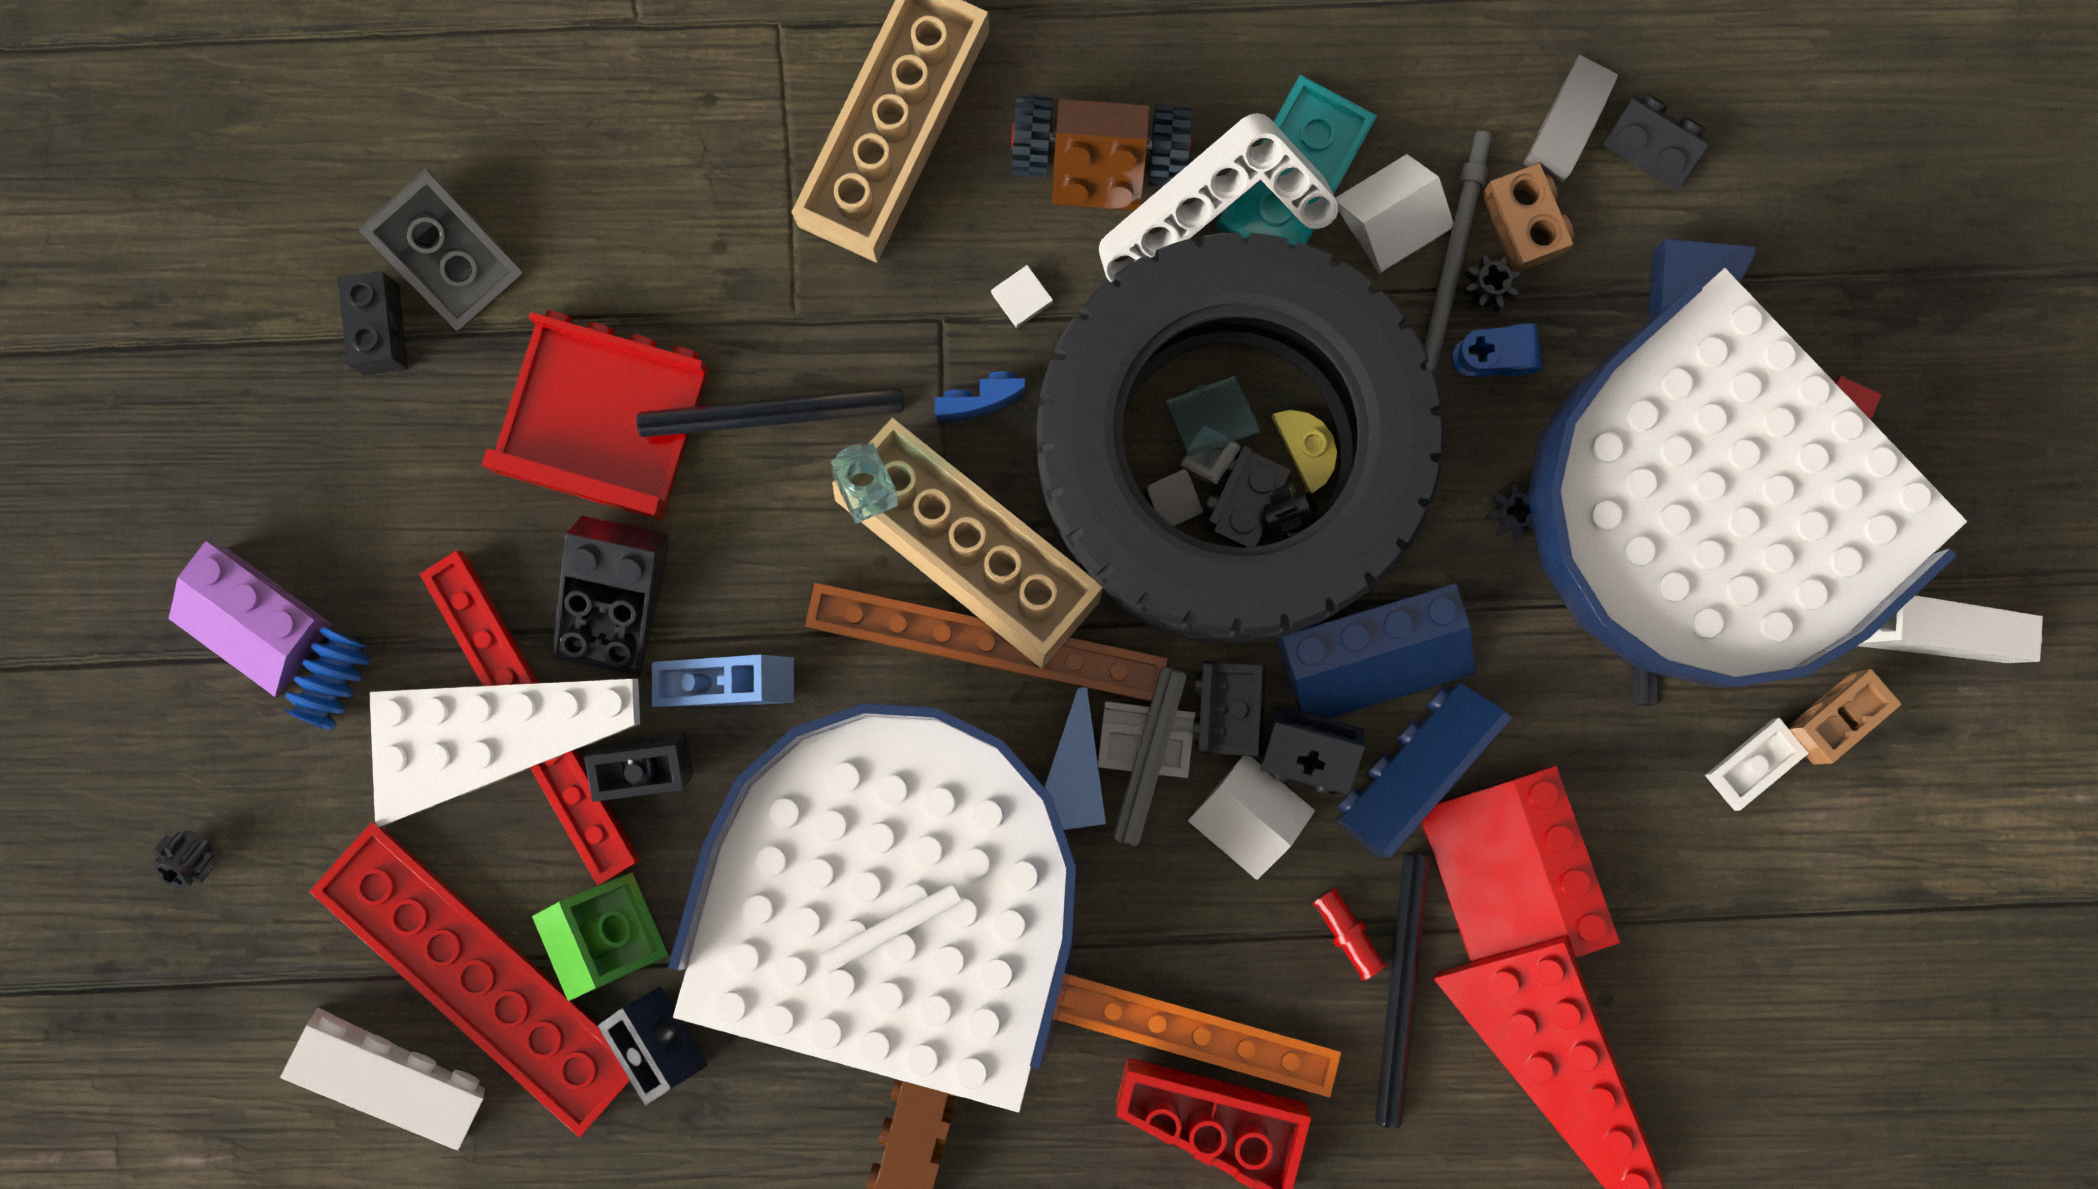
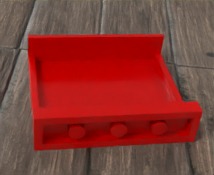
[481,310,709,521]

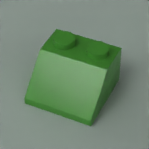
[532,872,669,1001]

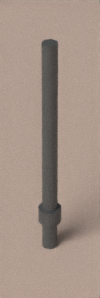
[1424,131,1493,375]

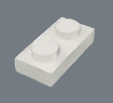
[1705,718,1809,811]

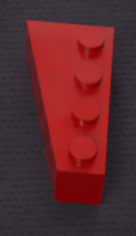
[1116,1057,1311,1189]

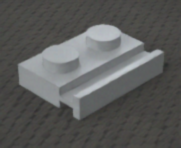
[1098,702,1195,778]

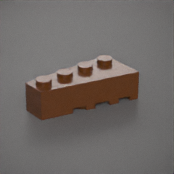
[866,1079,958,1189]

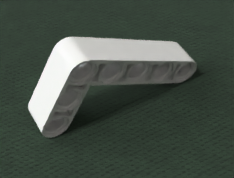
[1099,113,1338,282]

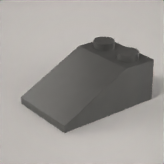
[359,167,523,331]

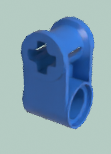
[1451,323,1543,378]

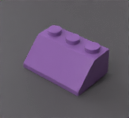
[169,541,333,697]

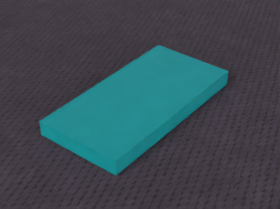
[1215,75,1377,246]

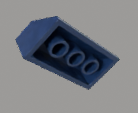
[1276,583,1475,719]
[1335,683,1512,858]

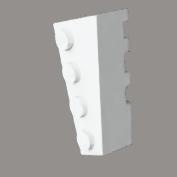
[280,1007,485,1151]

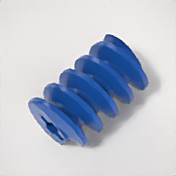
[283,627,371,730]

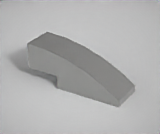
[1523,55,1618,184]

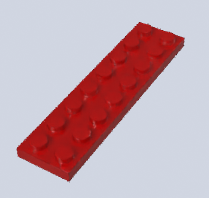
[309,822,631,1138]

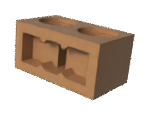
[1481,163,1574,272]
[1787,669,1902,765]

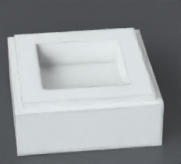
[991,265,1053,329]

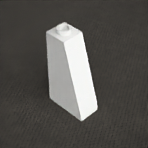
[1858,595,2043,663]

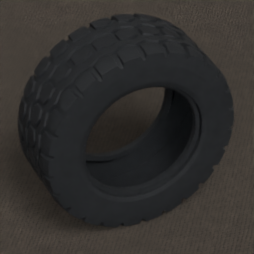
[1037,233,1444,644]

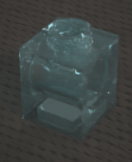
[830,443,898,524]

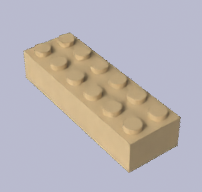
[792,0,990,263]
[832,418,1103,669]

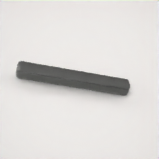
[1113,668,1186,846]

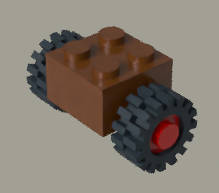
[1012,94,1191,210]

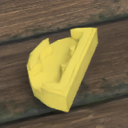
[1272,410,1337,494]

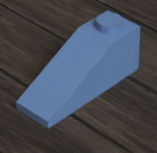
[652,655,794,707]
[1045,687,1106,830]

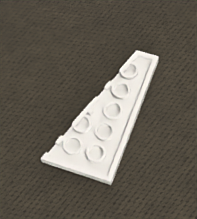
[370,679,640,827]

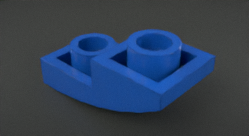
[935,372,1025,423]

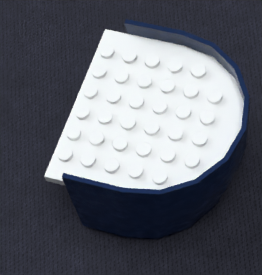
[1527,268,1967,688]
[668,704,1077,1112]

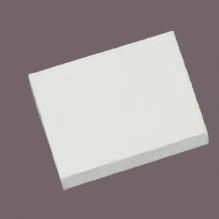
[1335,154,1454,274]
[1187,756,1315,880]

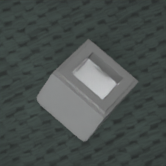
[1180,428,1241,484]
[1144,469,1203,526]

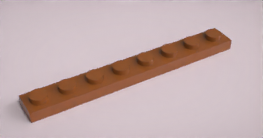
[805,583,1168,702]

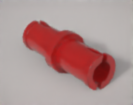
[1312,888,1387,981]

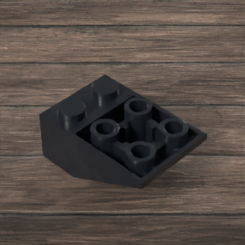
[552,515,669,676]

